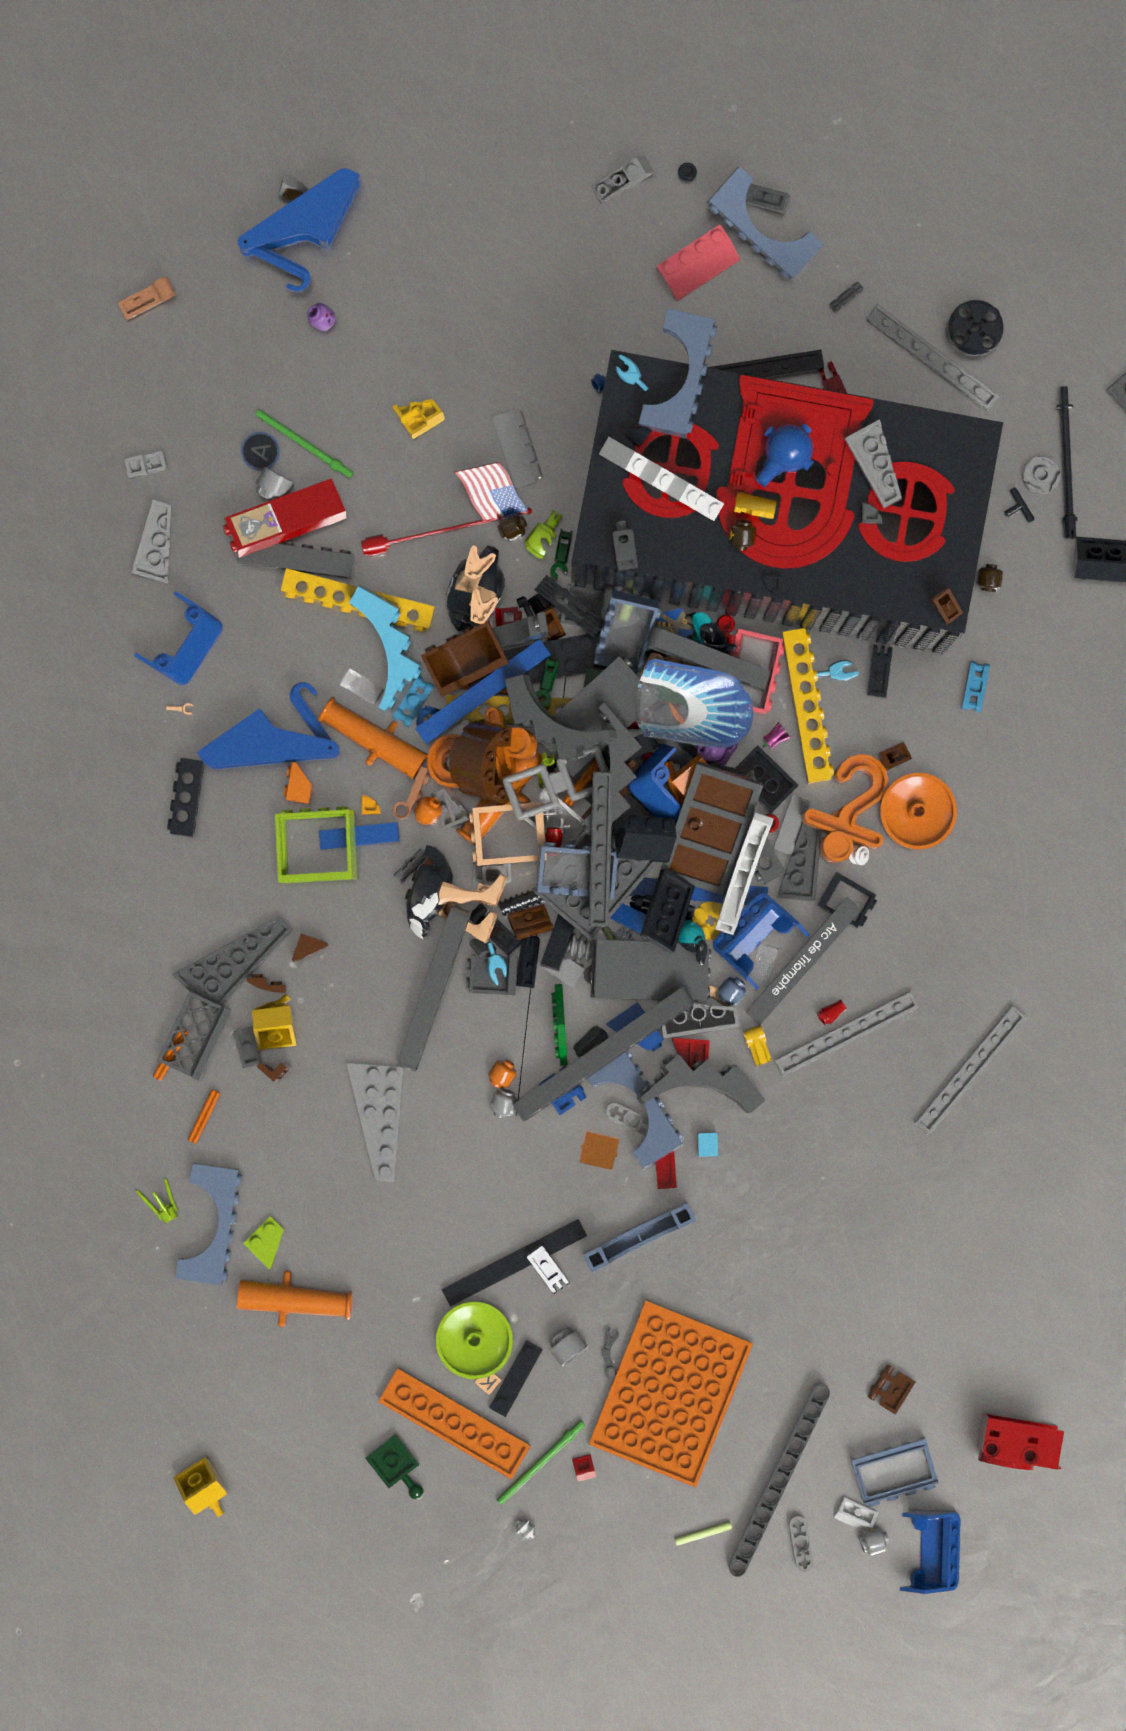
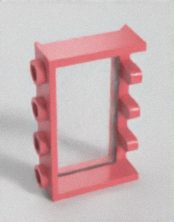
[731,629,785,715]

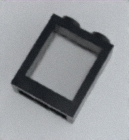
[816,872,877,929]

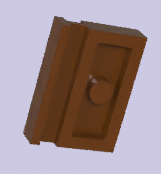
[508,904,553,940]

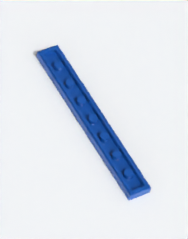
[415,639,551,744]
[629,877,768,905]

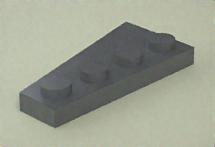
[777,823,822,901]

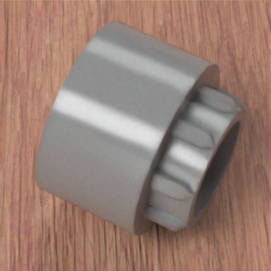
[256,466,293,501]
[550,1328,588,1367]

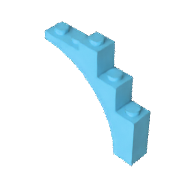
[349,584,422,711]

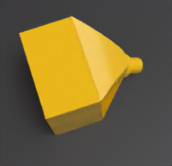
[252,994,296,1050]
[173,1456,227,1517]

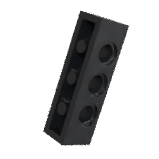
[167,758,205,838]

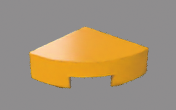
[361,795,381,815]

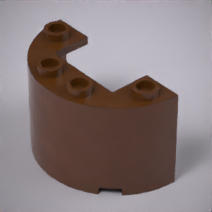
[421,621,509,697]
[449,720,512,803]

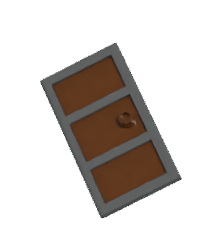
[659,762,764,896]

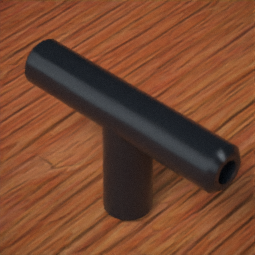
[1004,487,1035,523]

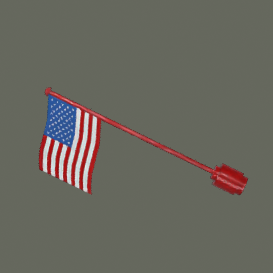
[361,462,532,556]

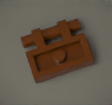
[867,1364,916,1415]

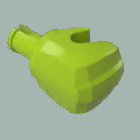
[524,510,563,559]

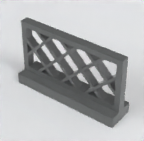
[157,991,231,1081]

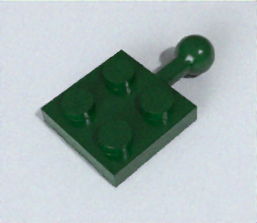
[365,1434,424,1500]

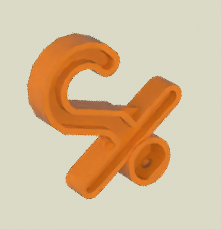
[427,707,537,790]
[801,754,888,863]

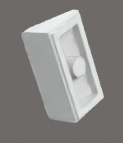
[834,1496,879,1531]

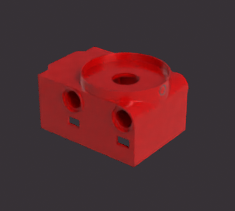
[978,1413,1064,1471]

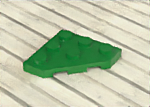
[551,984,568,1066]

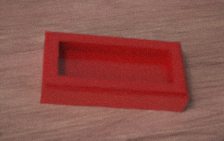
[656,1151,677,1189]

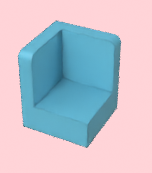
[698,1133,718,1157]

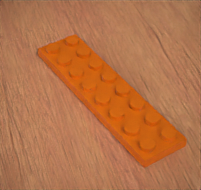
[378,1368,531,1480]

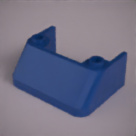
[134,591,223,685]
[627,743,682,826]
[713,893,810,990]
[900,1511,961,1594]

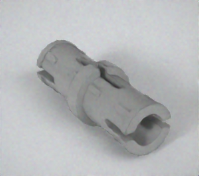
[393,848,426,883]

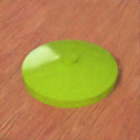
[436,1301,513,1379]

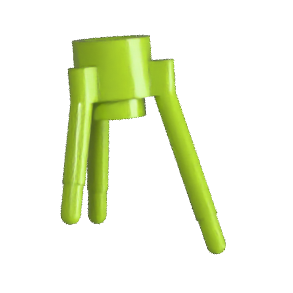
[135,1178,178,1224]

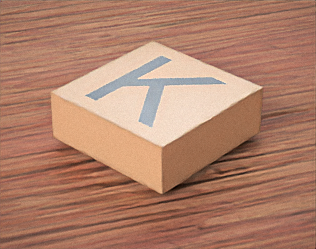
[474,1374,501,1395]

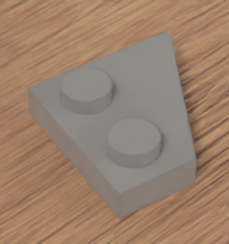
[431,787,470,830]

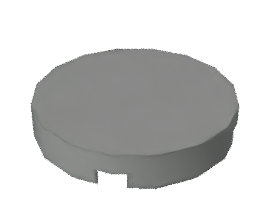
[1022,456,1061,494]

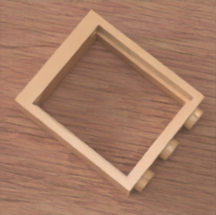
[469,802,547,866]

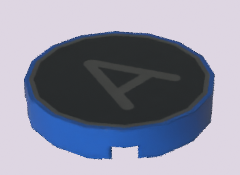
[241,432,280,470]

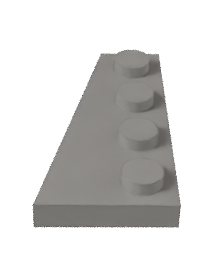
[131,500,171,584]

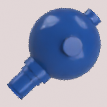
[754,423,814,488]

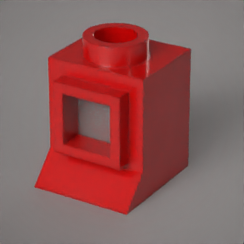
[495,607,523,627]

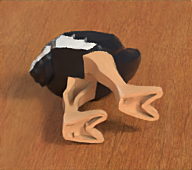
[446,545,505,631]
[405,845,508,943]

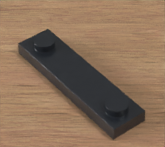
[489,1340,543,1417]

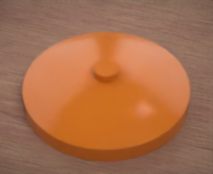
[880,773,957,850]

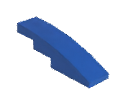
[319,822,400,850]

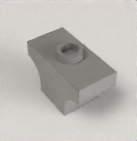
[473,863,511,885]

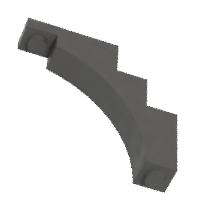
[456,612,548,648]
[582,703,642,836]

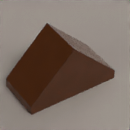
[929,586,963,625]
[535,606,566,641]
[877,742,912,771]
[292,933,329,963]

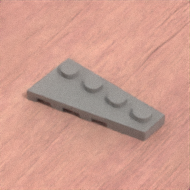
[844,419,902,509]

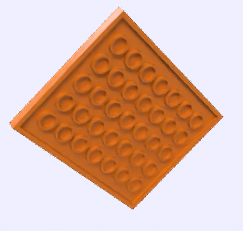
[588,1300,753,1488]

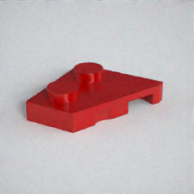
[672,1038,710,1069]

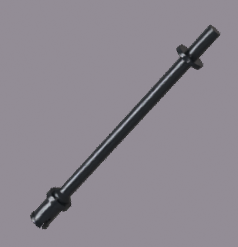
[1056,386,1078,539]

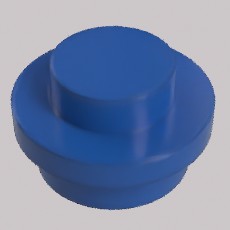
[591,373,606,392]

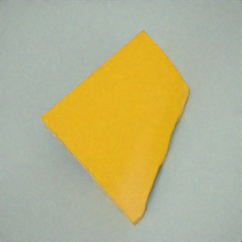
[392,399,445,439]
[734,492,776,519]

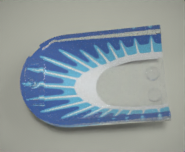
[636,659,753,748]

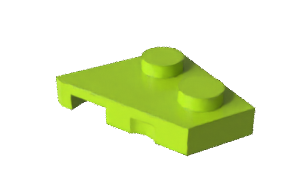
[243,1216,284,1269]

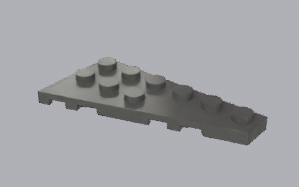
[172,916,293,1014]

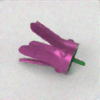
[763,722,791,749]

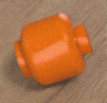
[414,796,443,825]
[488,1059,517,1089]

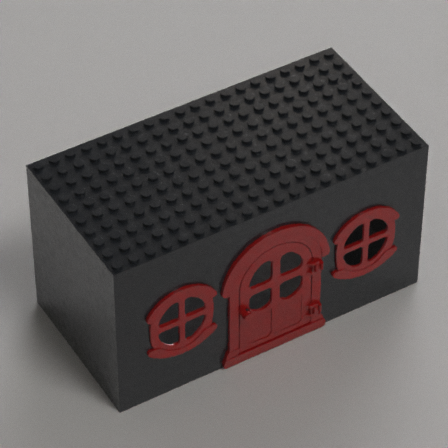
[571,350,1003,655]

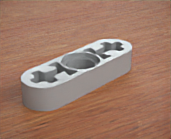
[606,1103,648,1136]
[789,1515,813,1572]

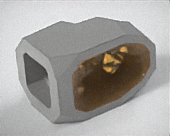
[278,175,309,202]

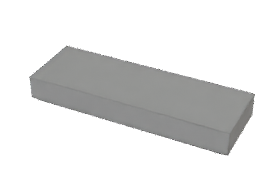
[773,795,811,855]

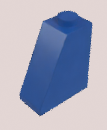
[610,903,646,934]
[606,1002,664,1052]

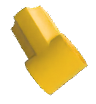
[743,1025,772,1066]

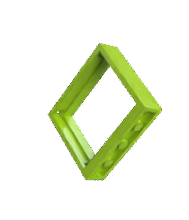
[275,806,357,884]

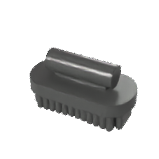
[573,1025,608,1058]

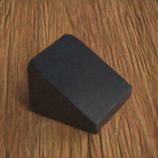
[528,593,555,615]

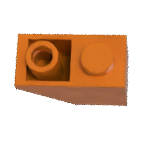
[283,762,313,805]

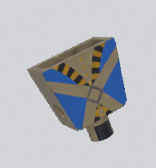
[654,608,697,638]

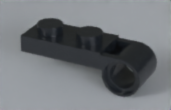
[470,903,521,956]

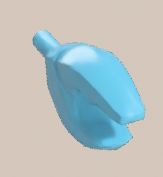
[615,354,649,392]
[817,660,859,680]
[487,942,508,985]

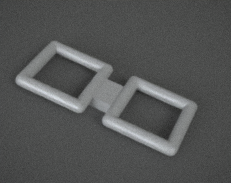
[502,745,608,820]

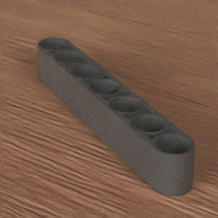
[647,627,771,691]

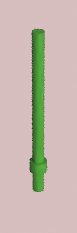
[255,409,354,479]
[496,1420,586,1505]

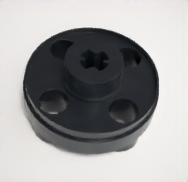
[947,300,1004,356]

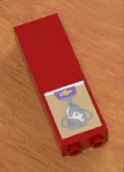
[222,478,346,558]

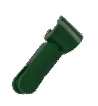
[550,529,573,582]
[536,657,560,709]

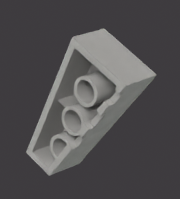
[657,1001,740,1039]

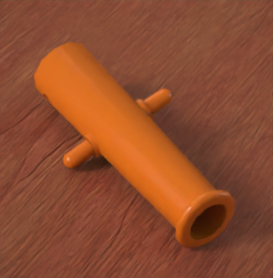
[318,697,428,780]
[456,751,542,847]
[237,1271,353,1327]

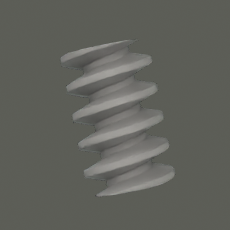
[566,933,592,962]

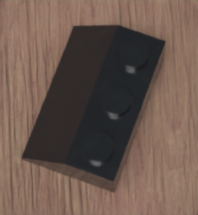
[1074,537,1126,583]
[613,815,677,863]

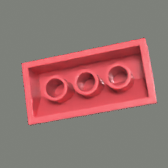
[656,224,740,301]

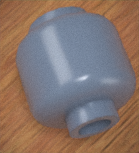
[718,977,746,1006]

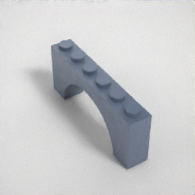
[706,166,824,280]
[639,309,717,438]
[588,1050,684,1169]
[175,1163,242,1285]
[583,1202,696,1272]

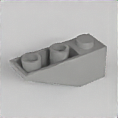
[592,156,654,203]

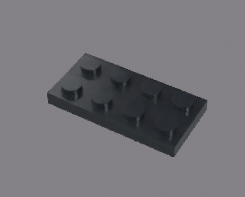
[640,868,695,954]

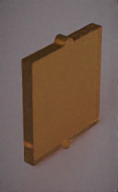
[580,1132,619,1170]

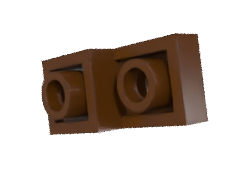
[247,974,287,993]

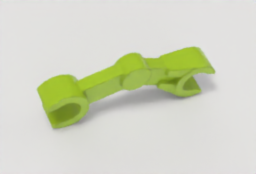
[537,752,555,789]

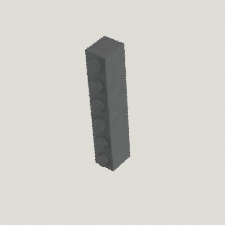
[237,542,355,579]

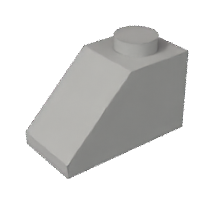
[541,958,585,988]

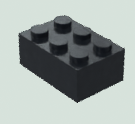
[736,745,799,814]

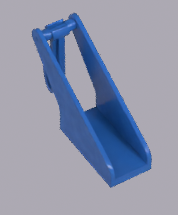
[238,168,361,292]
[197,682,340,769]

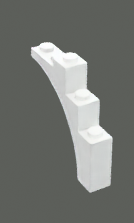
[599,437,724,521]
[715,813,773,935]

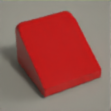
[572,1454,596,1481]

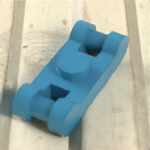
[961,661,990,713]
[392,676,435,727]

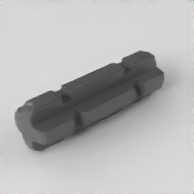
[830,282,863,312]

